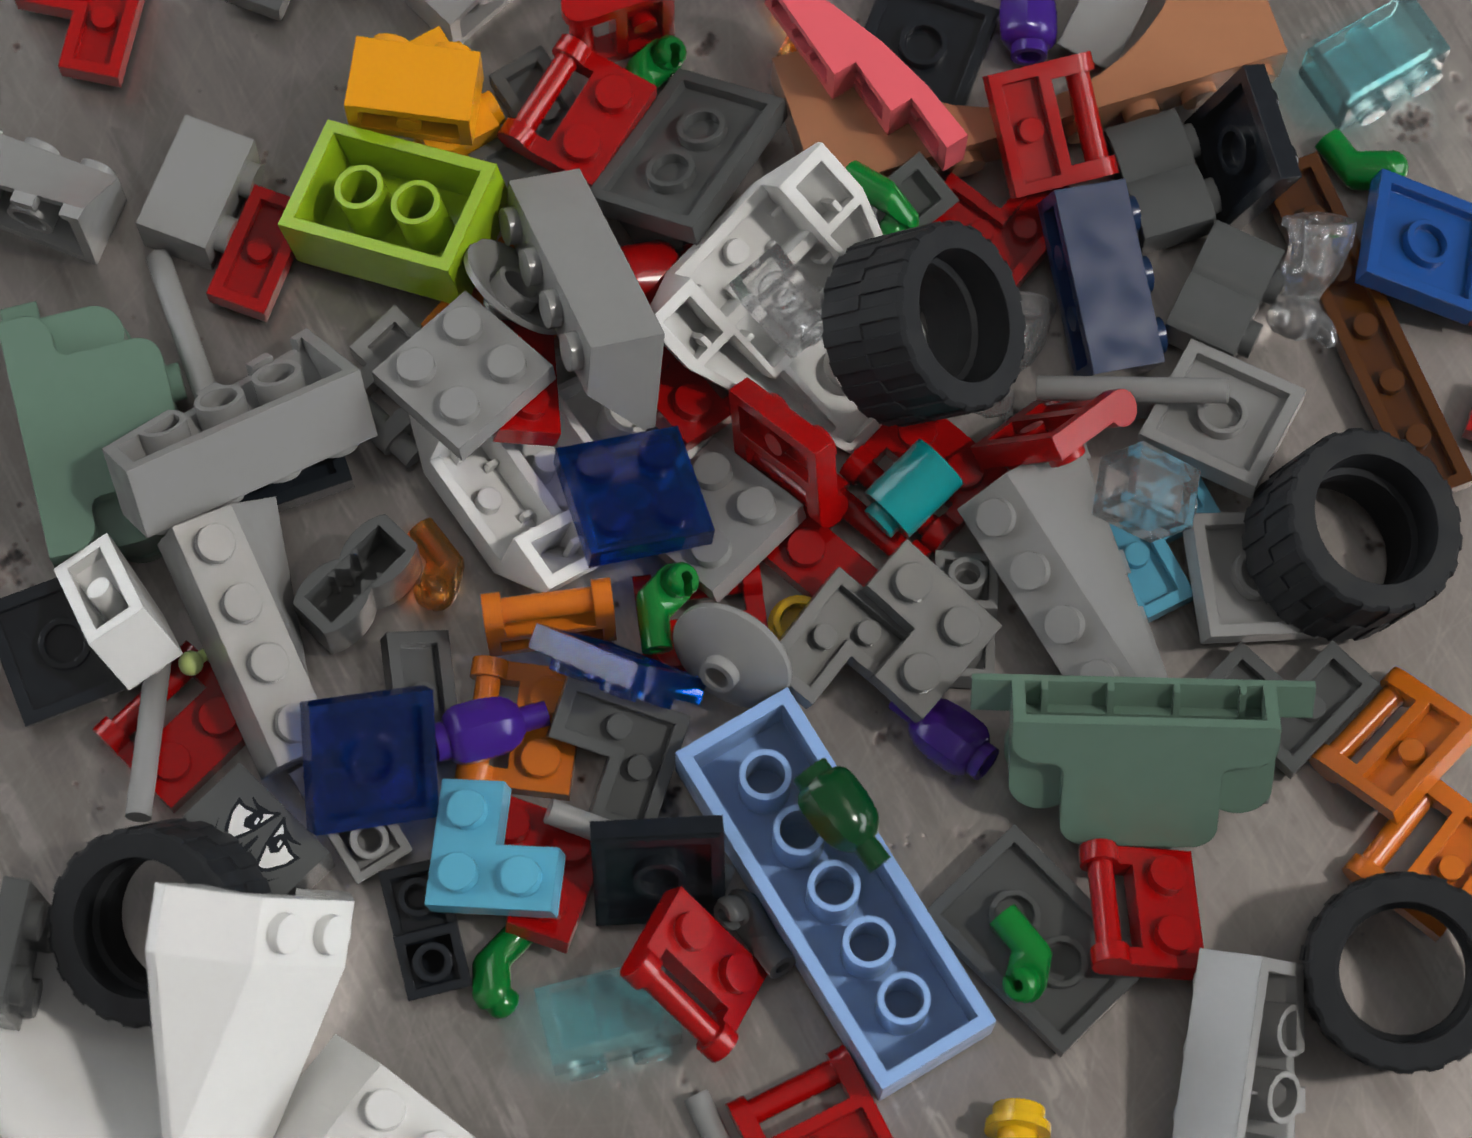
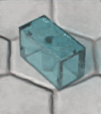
[1298,0,1451,131]
[534,965,683,1082]

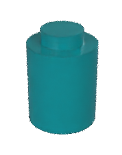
[864,439,964,538]

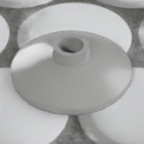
[463,239,557,335]
[673,603,792,708]

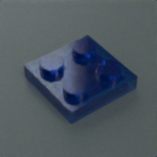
[553,426,715,568]
[528,623,706,710]
[300,685,439,836]

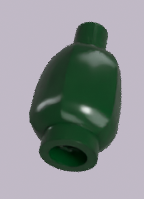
[793,757,891,873]

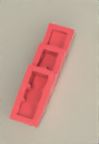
[765,0,968,171]

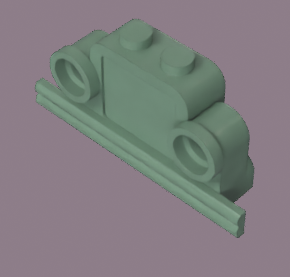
[0,301,188,567]
[970,673,1316,848]

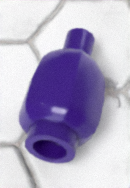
[1000,0,1057,66]
[428,696,550,765]
[889,698,999,781]

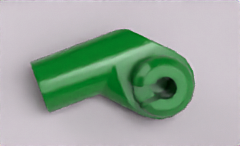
[625,35,687,108]
[1315,128,1409,191]
[846,160,919,235]
[636,562,699,655]
[990,904,1052,1003]
[472,925,534,1019]

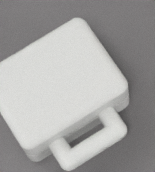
[0,952,162,1138]

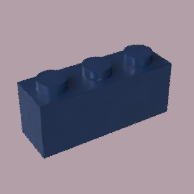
[1037,178,1168,377]

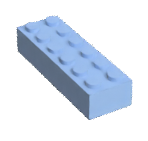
[675,687,996,1101]

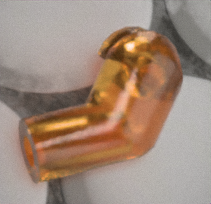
[407,517,465,612]

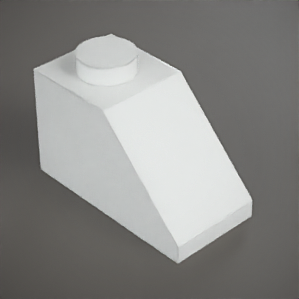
[53,533,183,690]

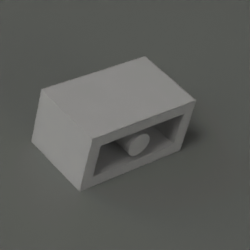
[136,114,265,271]

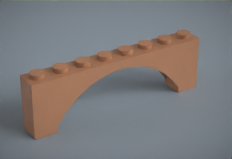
[771,0,1288,178]

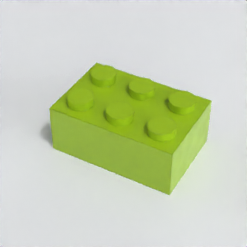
[278,119,508,303]

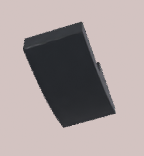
[378,859,473,1002]

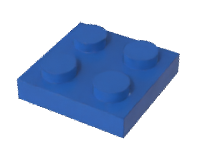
[1355,168,1472,325]

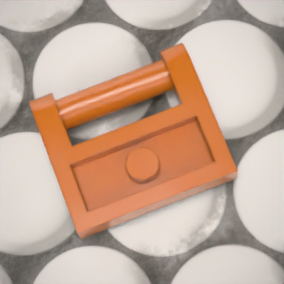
[480,577,617,656]
[454,655,587,801]
[1308,667,1472,824]
[1342,779,1472,942]

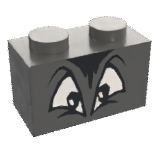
[182,762,336,895]

